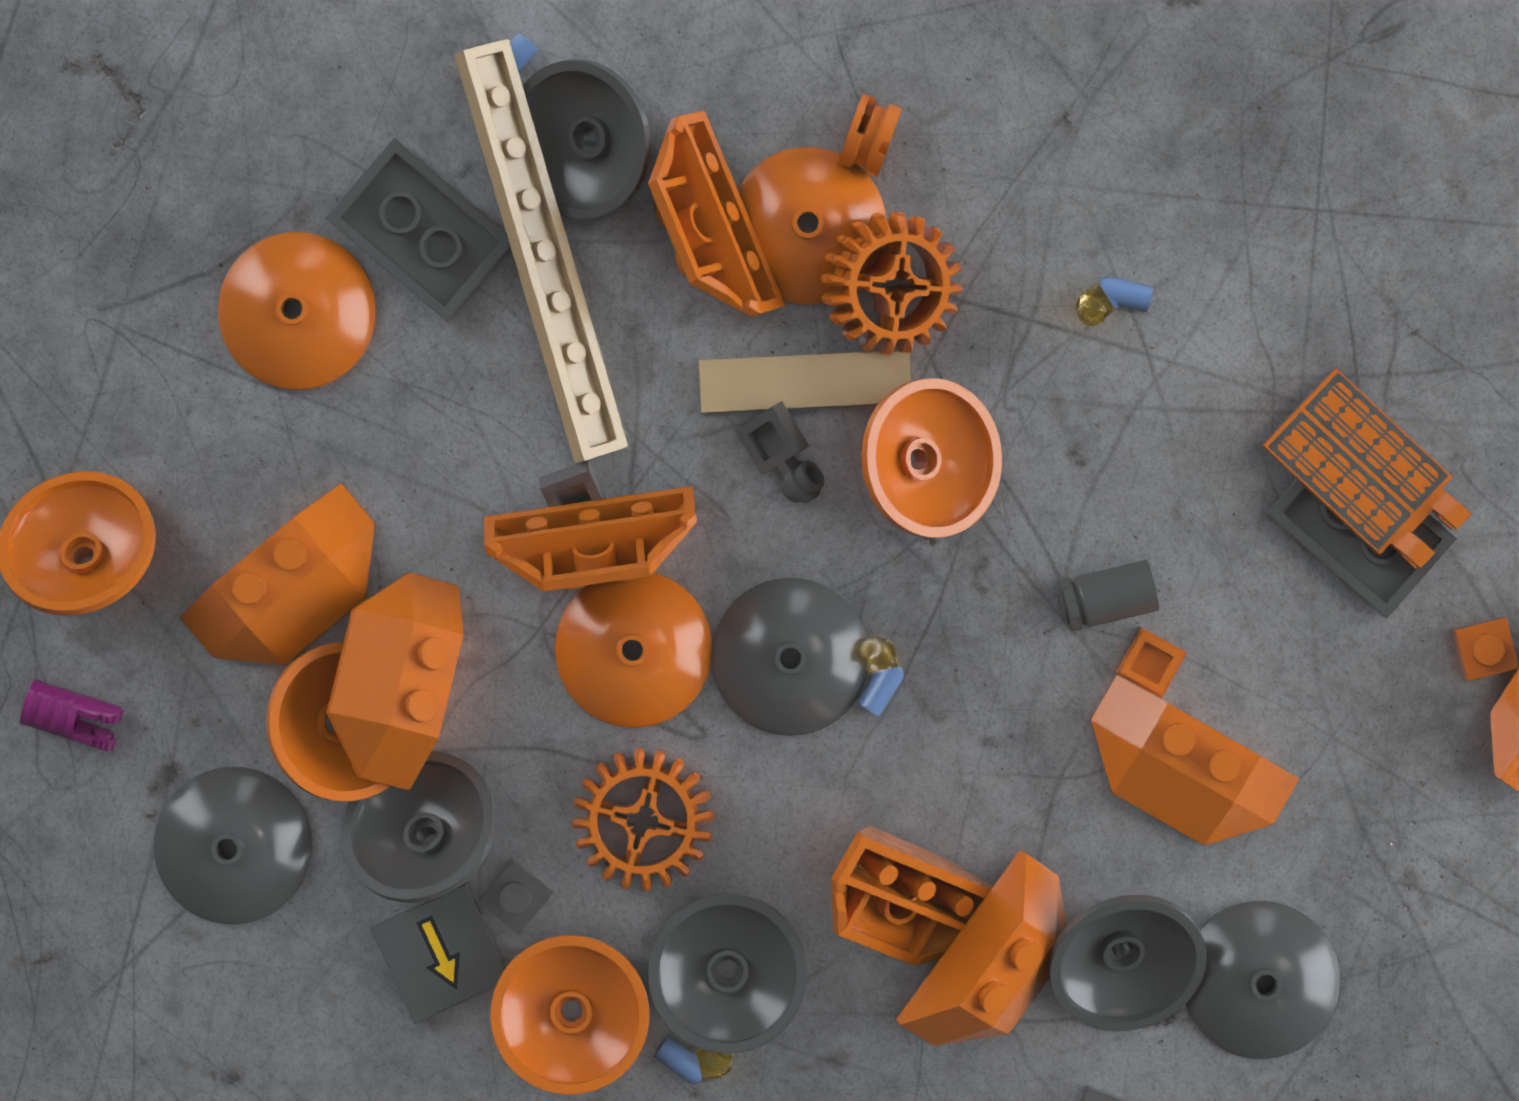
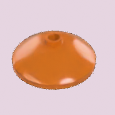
[738,147,886,305]
[218,232,377,390]
[861,378,1002,538]
[0,471,156,616]
[555,573,713,728]
[266,642,390,801]
[490,935,650,1095]

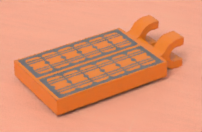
[1261,368,1472,569]

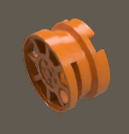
[838,93,903,178]

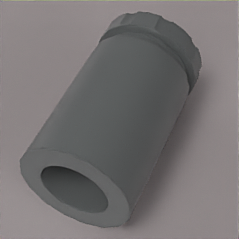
[1058,560,1159,631]

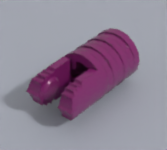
[20,679,124,752]

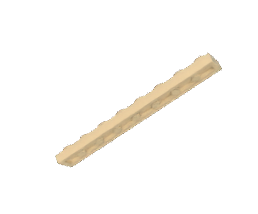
[454,38,628,463]

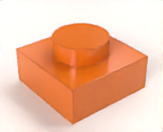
[1452,617,1519,681]

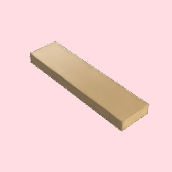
[699,350,911,413]

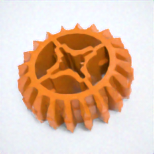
[820,211,963,356]
[572,748,715,891]

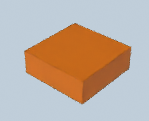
[1114,627,1187,699]

